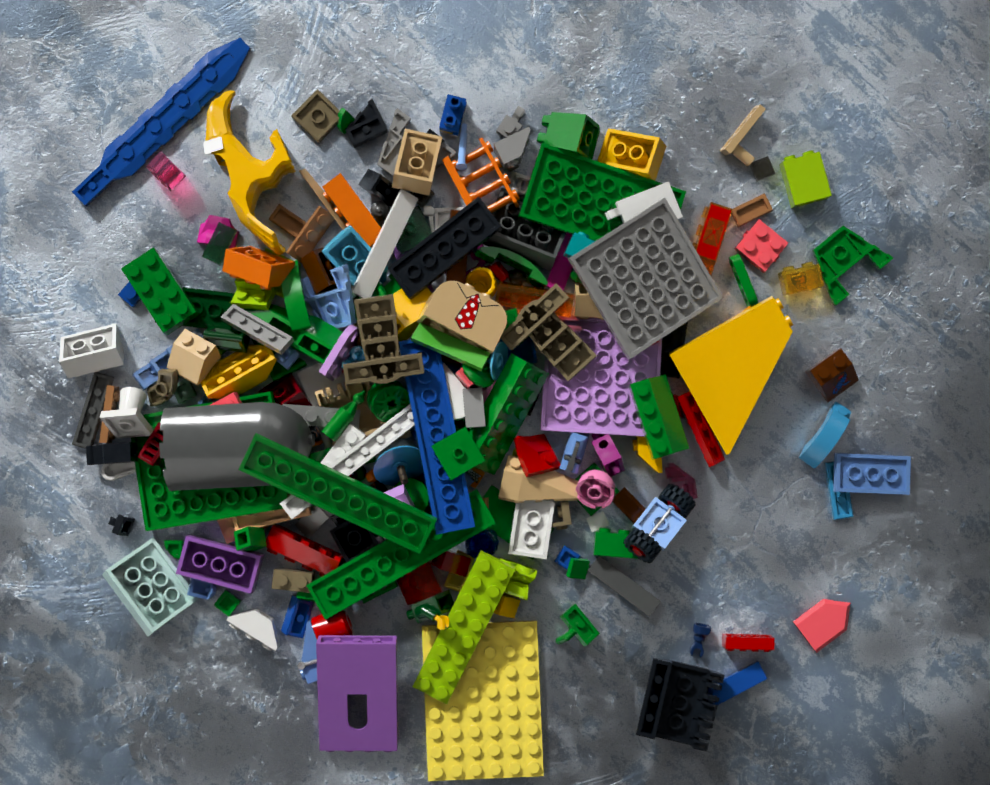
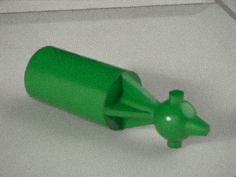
[321,390,366,442]

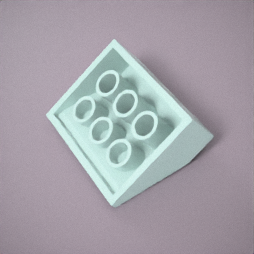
[102,537,199,636]

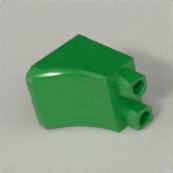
[537,112,600,159]

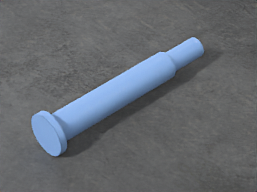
[456,123,467,170]

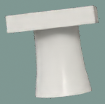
[100,387,153,439]

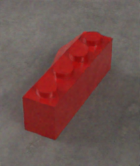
[266,524,344,576]

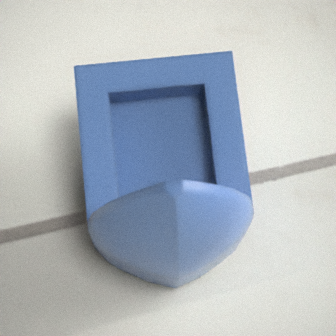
[187,578,217,600]

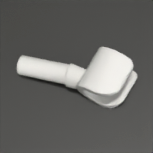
[423,206,435,233]

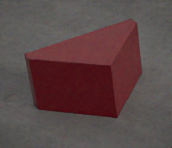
[431,550,472,577]

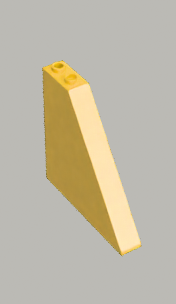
[669,296,793,455]

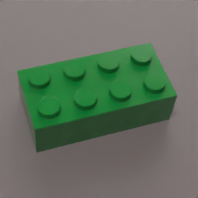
[121,247,200,335]

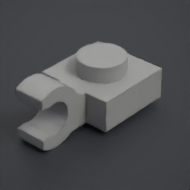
[496,106,525,138]

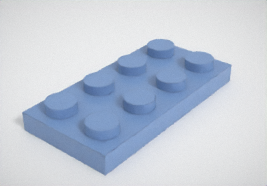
[833,453,911,495]

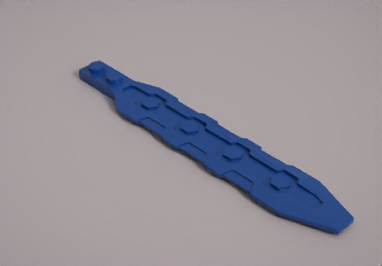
[72,38,251,207]

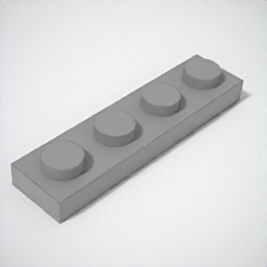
[221,304,294,355]
[282,404,360,429]

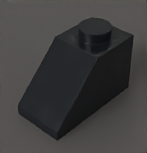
[358,169,401,207]

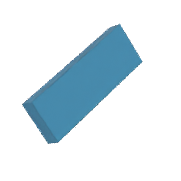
[824,461,854,520]

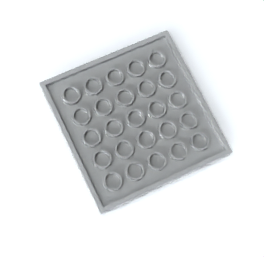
[568,198,723,359]

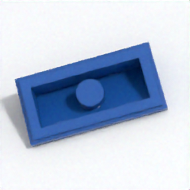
[281,595,314,638]

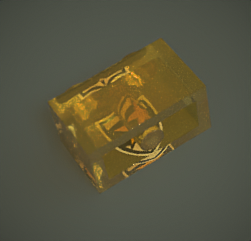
[778,262,824,296]

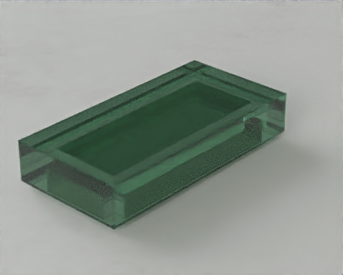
[202,222,237,265]

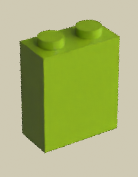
[779,150,832,208]

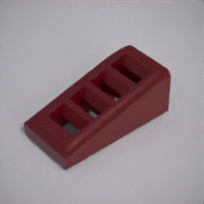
[138,422,163,466]

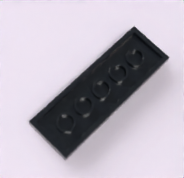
[388,196,503,299]

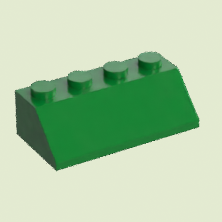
[629,374,689,460]

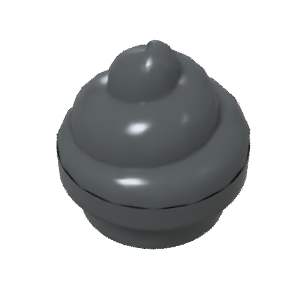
[370,201,390,220]

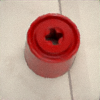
[311,610,354,639]

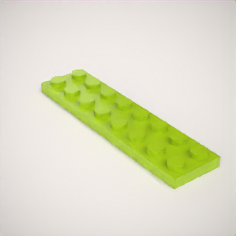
[412,550,516,704]

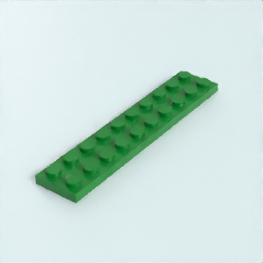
[238,433,437,554]
[306,489,496,620]

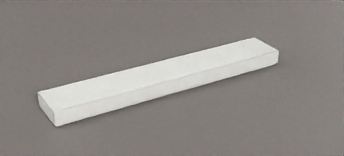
[352,189,418,298]

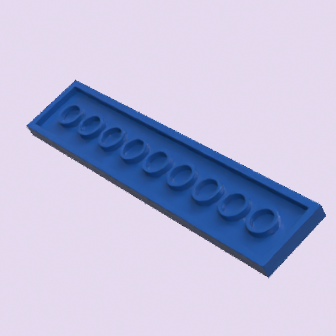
[398,339,475,535]

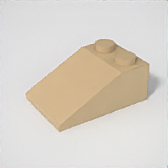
[392,129,442,196]

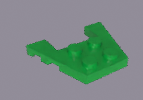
[812,226,893,306]

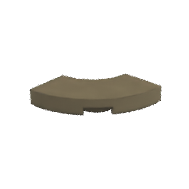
[147,369,178,406]

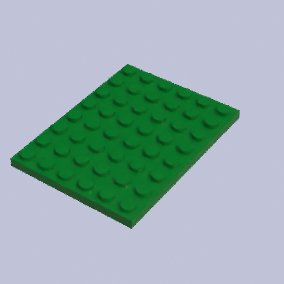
[131,391,290,531]

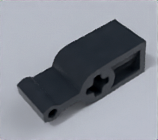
[86,442,138,465]

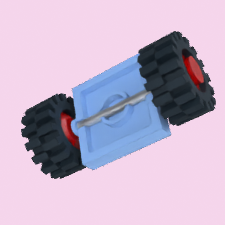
[623,484,696,563]

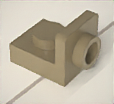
[552,501,572,530]

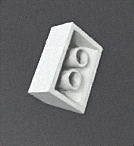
[59,324,124,378]

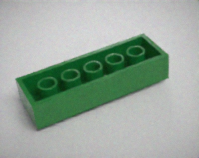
[469,353,549,475]

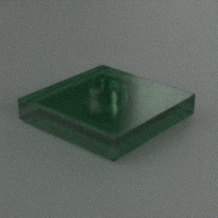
[384,205,432,255]

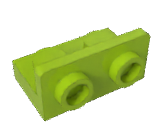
[231,278,276,310]

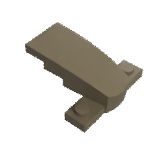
[501,283,597,382]
[343,294,424,385]

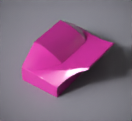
[197,215,239,249]

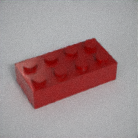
[722,634,775,652]

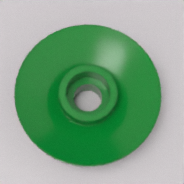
[462,362,494,388]

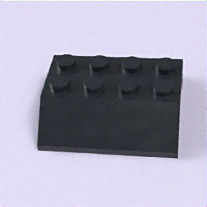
[636,658,725,751]

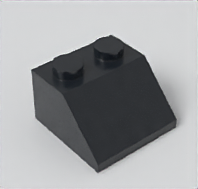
[330,520,385,563]

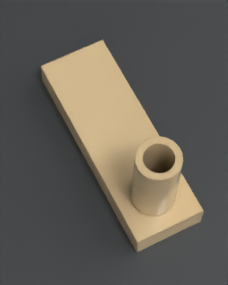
[720,104,766,166]

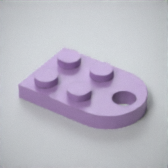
[319,324,360,381]

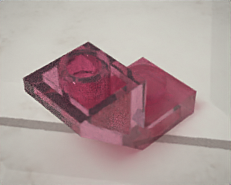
[665,462,698,499]

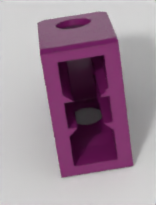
[591,434,625,477]

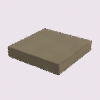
[291,89,340,143]

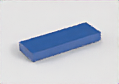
[708,661,767,705]

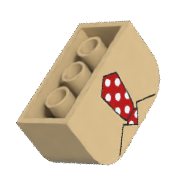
[417,281,507,354]

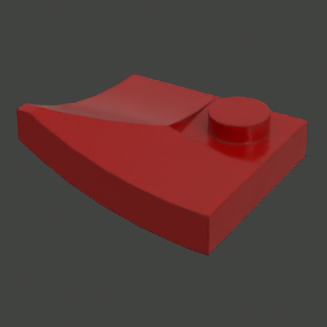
[514,434,561,478]

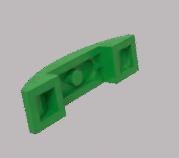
[475,246,548,290]
[281,260,312,332]

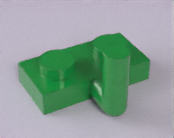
[556,604,600,647]

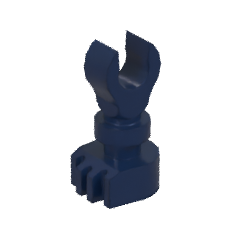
[690,623,711,658]

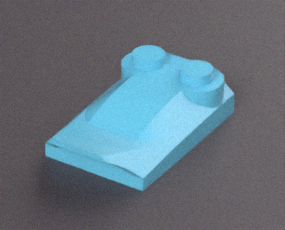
[321,225,388,286]

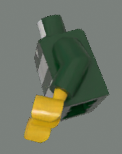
[406,590,454,630]

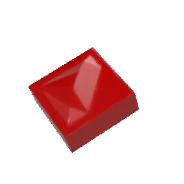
[490,262,511,282]

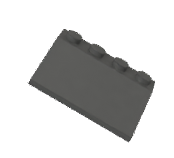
[483,188,566,271]

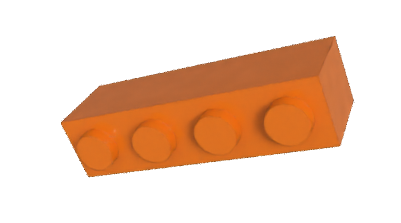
[322,173,381,249]

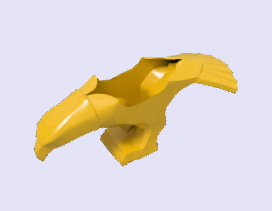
[205,90,296,256]

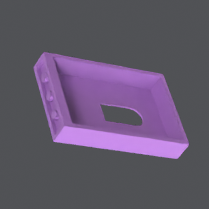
[316,635,398,752]

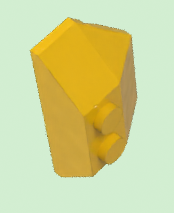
[201,345,277,399]

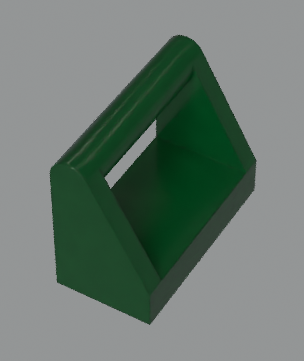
[203,327,250,353]

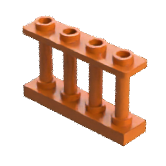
[442,138,520,213]

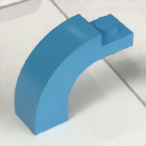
[799,401,851,469]

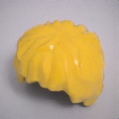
[466,267,497,297]

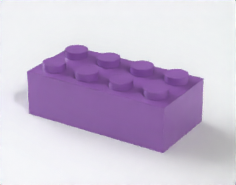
[176,535,265,594]

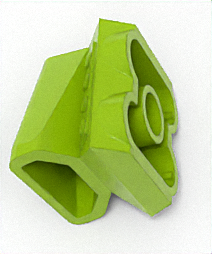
[499,557,537,601]

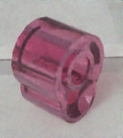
[145,151,186,191]

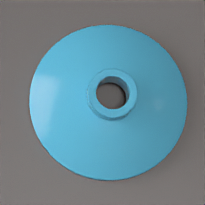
[487,342,508,380]

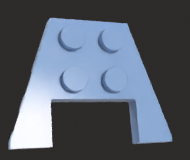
[301,264,356,329]

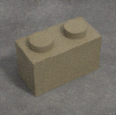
[272,567,315,593]

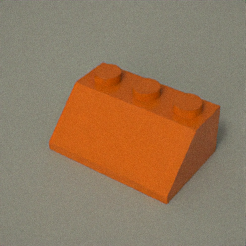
[222,245,295,290]

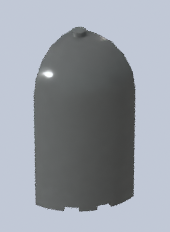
[159,402,315,491]

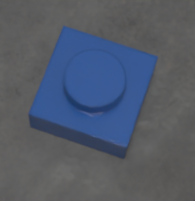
[118,282,141,308]

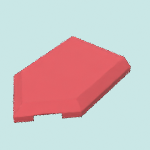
[793,599,851,653]

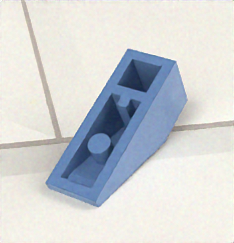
[300,619,317,684]

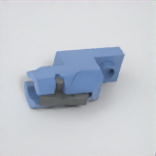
[559,432,590,474]

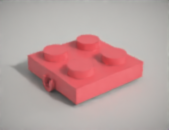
[734,219,788,273]

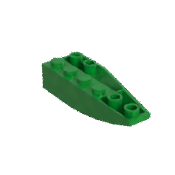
[242,304,343,365]

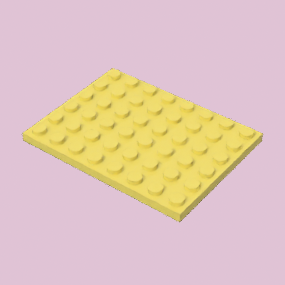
[422,620,544,781]

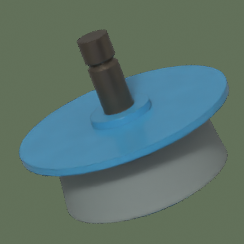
[373,438,423,486]

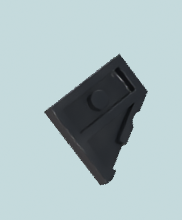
[345,99,388,148]

